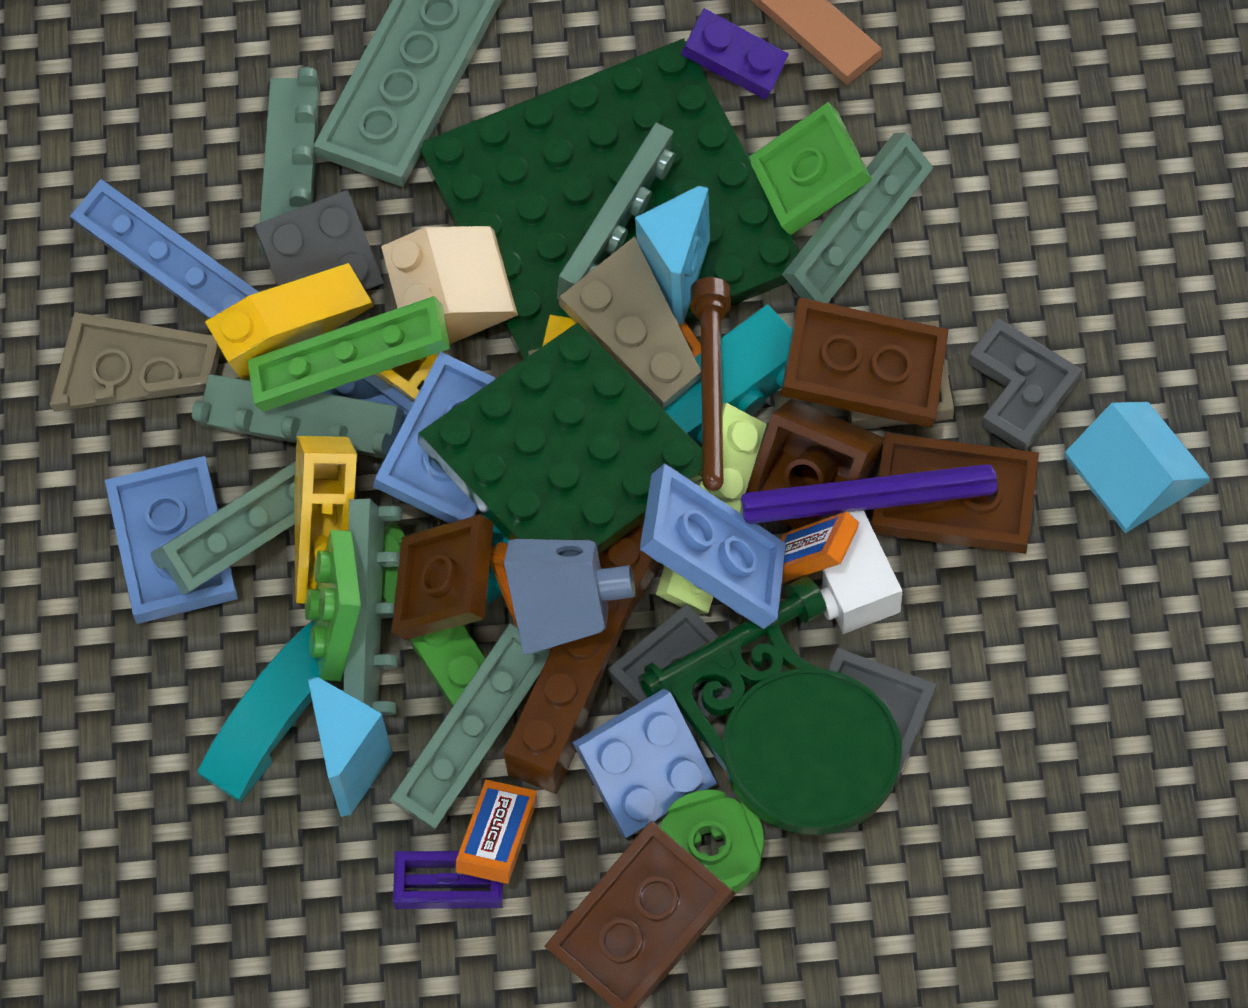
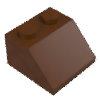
[746,398,884,529]

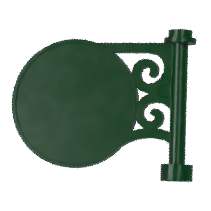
[638,576,902,835]

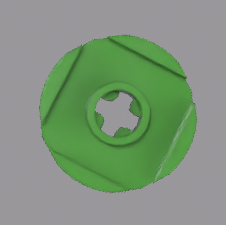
[660,790,764,893]

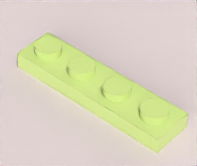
[656,403,767,615]

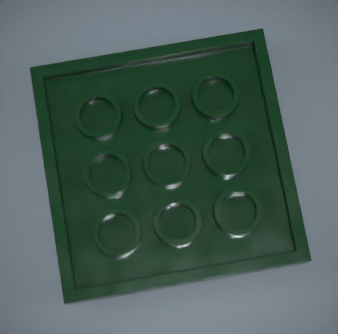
[418,322,703,554]

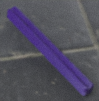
[740,464,997,524]

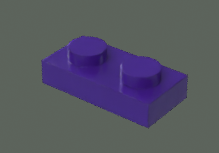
[680,8,789,99]

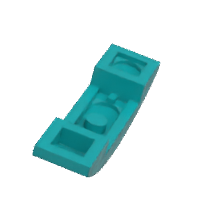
[197,620,328,803]

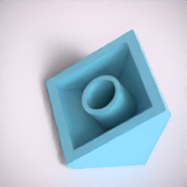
[635,186,710,325]
[1064,402,1210,533]
[308,677,393,817]

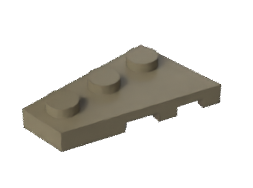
[558,236,701,410]
[50,312,221,412]

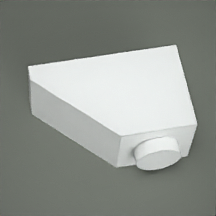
[820,510,902,634]

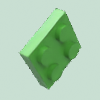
[749,102,872,235]
[305,530,361,681]

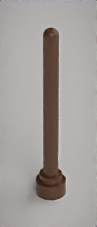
[690,277,731,491]

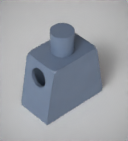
[504,539,635,655]

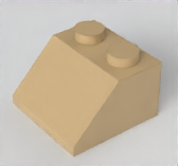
[381,226,518,345]

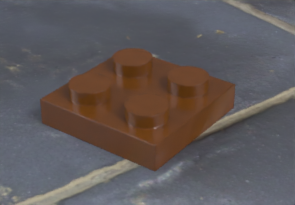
[391,514,494,640]

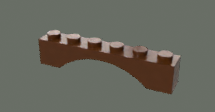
[504,521,663,794]

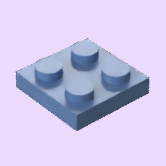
[572,689,717,838]

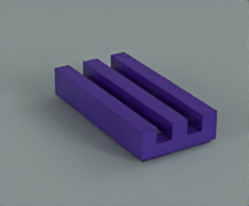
[393,851,503,909]

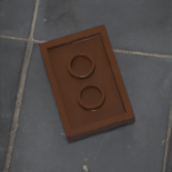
[780,297,949,428]
[871,433,1039,554]
[544,821,736,1008]

